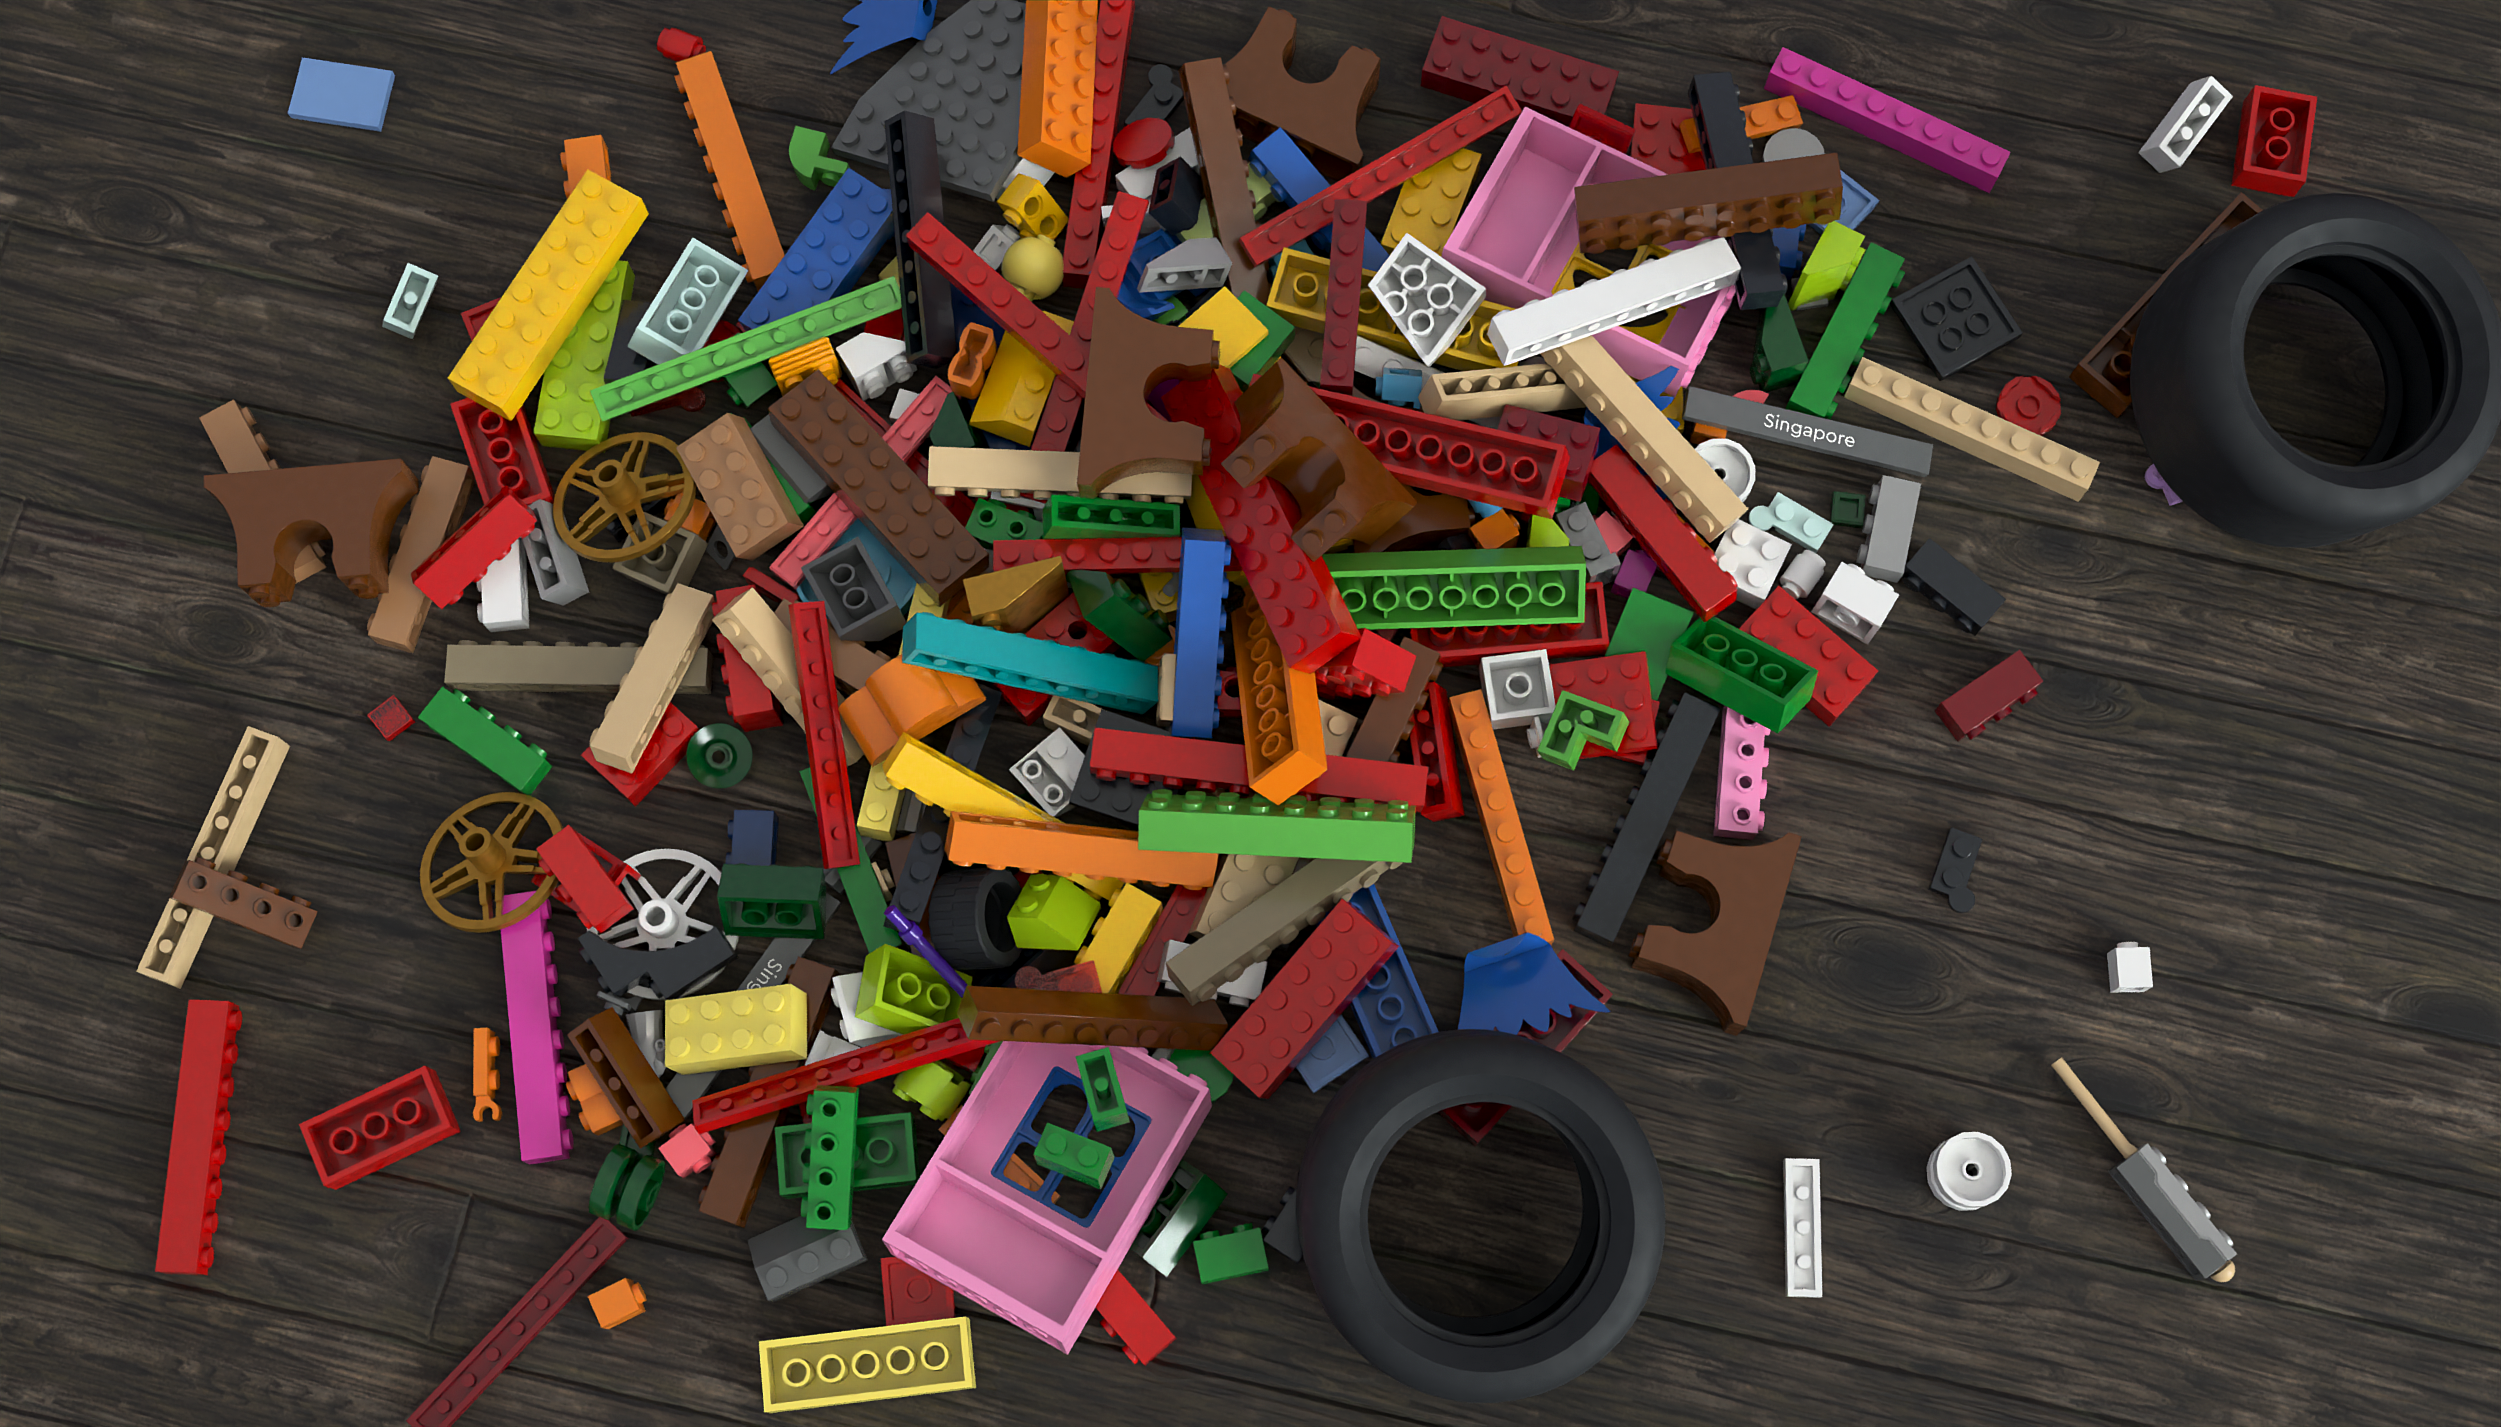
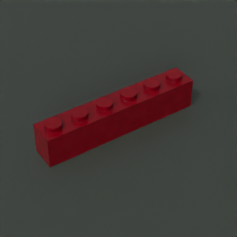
[1320,199,1367,396]

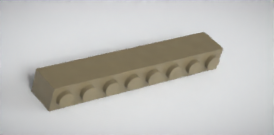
[444,640,713,694]
[1166,858,1403,1006]

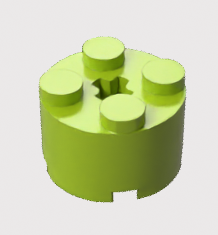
[892,1060,972,1121]

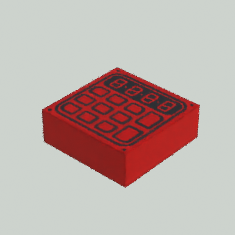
[368,695,415,742]

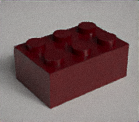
[1497,404,1600,502]

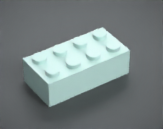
[627,237,748,365]

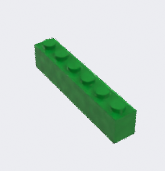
[1785,242,1905,420]

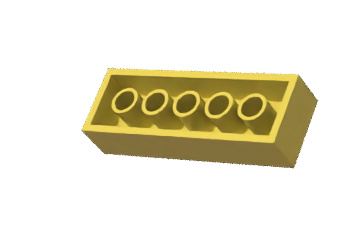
[759,1316,976,1413]

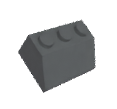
[750,414,834,503]
[801,537,907,641]
[748,1216,868,1303]

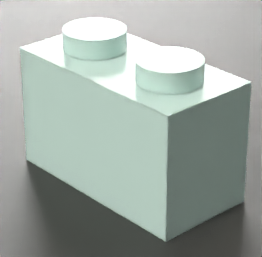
[382,263,438,339]

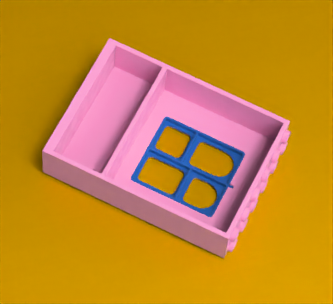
[882,1041,1212,1355]

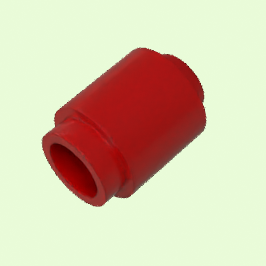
[657,28,706,62]

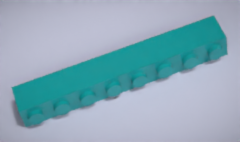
[902,612,1158,714]

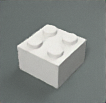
[1714,519,1792,610]
[1811,562,1899,645]
[1479,649,1556,730]

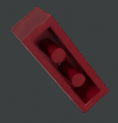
[1934,650,2043,742]

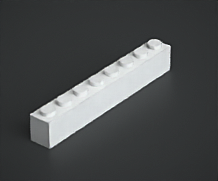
[1487,237,1741,366]

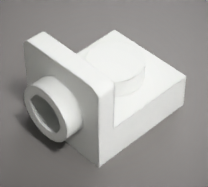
[973,224,1020,273]

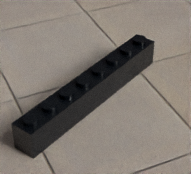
[1688,72,1787,310]
[884,110,957,369]
[883,684,1002,931]
[1572,692,1720,948]

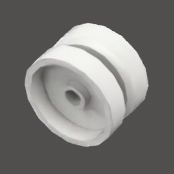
[1695,439,1755,502]
[1926,1132,2012,1211]

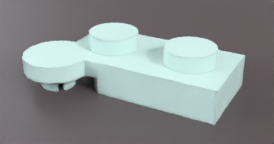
[1748,492,1834,553]

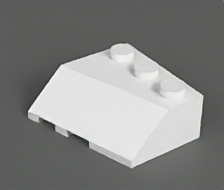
[1368,233,1486,368]

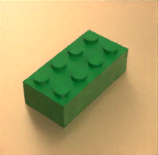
[1665,616,1818,734]
[775,1112,920,1199]

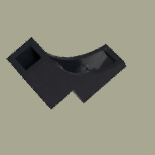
[578,927,739,1000]

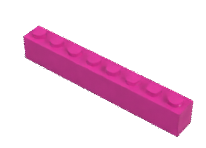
[1764,47,2011,193]
[501,891,574,1164]

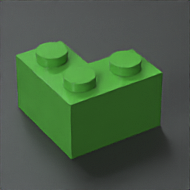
[1537,690,1629,771]

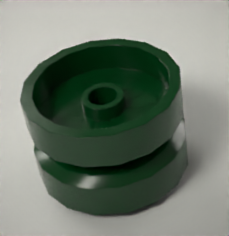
[588,1144,665,1231]

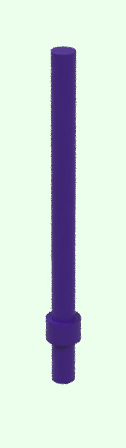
[884,905,968,998]

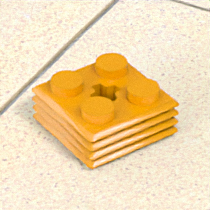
[768,336,842,396]

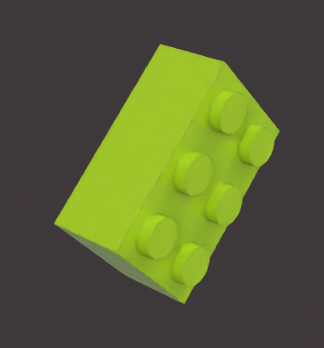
[855,944,972,1035]

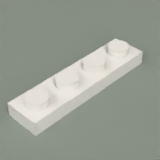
[1783,1158,1822,1298]

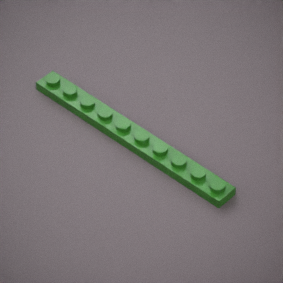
[590,276,902,422]

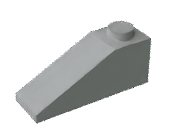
[1137,237,1232,293]

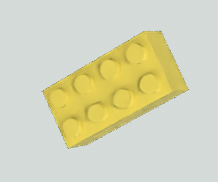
[665,984,807,1075]

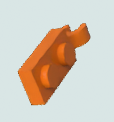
[473,1028,502,1122]

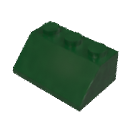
[1067,569,1172,662]
[717,863,826,939]
[1129,1159,1228,1277]

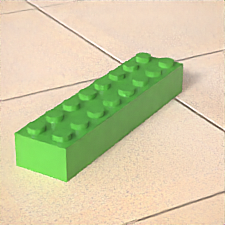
[1322,546,1586,630]
[1138,789,1416,863]

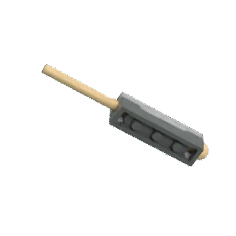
[2051,1057,2237,1282]

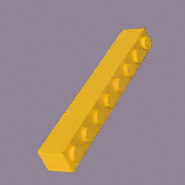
[882,732,1124,901]

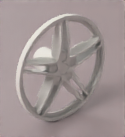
[587,849,739,1000]

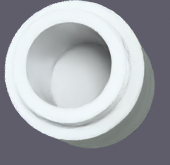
[1780,550,1826,599]

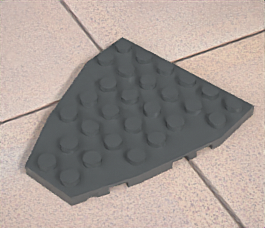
[831,0,1026,202]

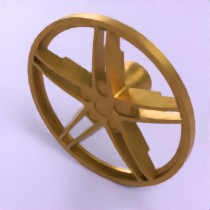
[553,432,697,562]
[420,792,563,933]

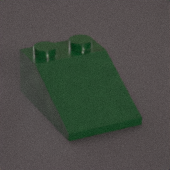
[1750,294,1808,392]

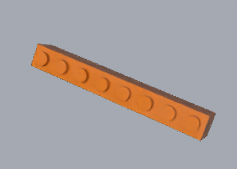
[674,51,785,292]
[1448,689,1554,945]
[945,811,1219,890]

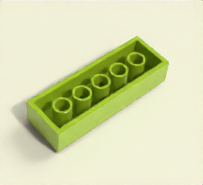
[534,260,635,453]

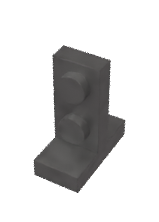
[1555,502,1621,585]

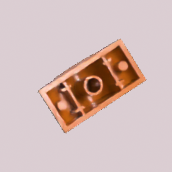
[838,654,986,767]

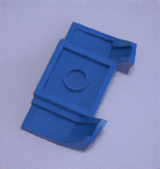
[1089,228,1208,320]

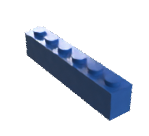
[1248,127,1390,272]

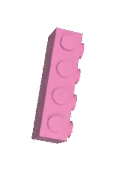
[1713,706,1770,840]

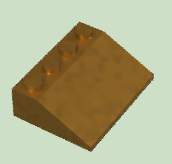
[963,556,1070,634]

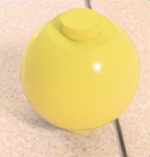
[1002,234,1064,302]

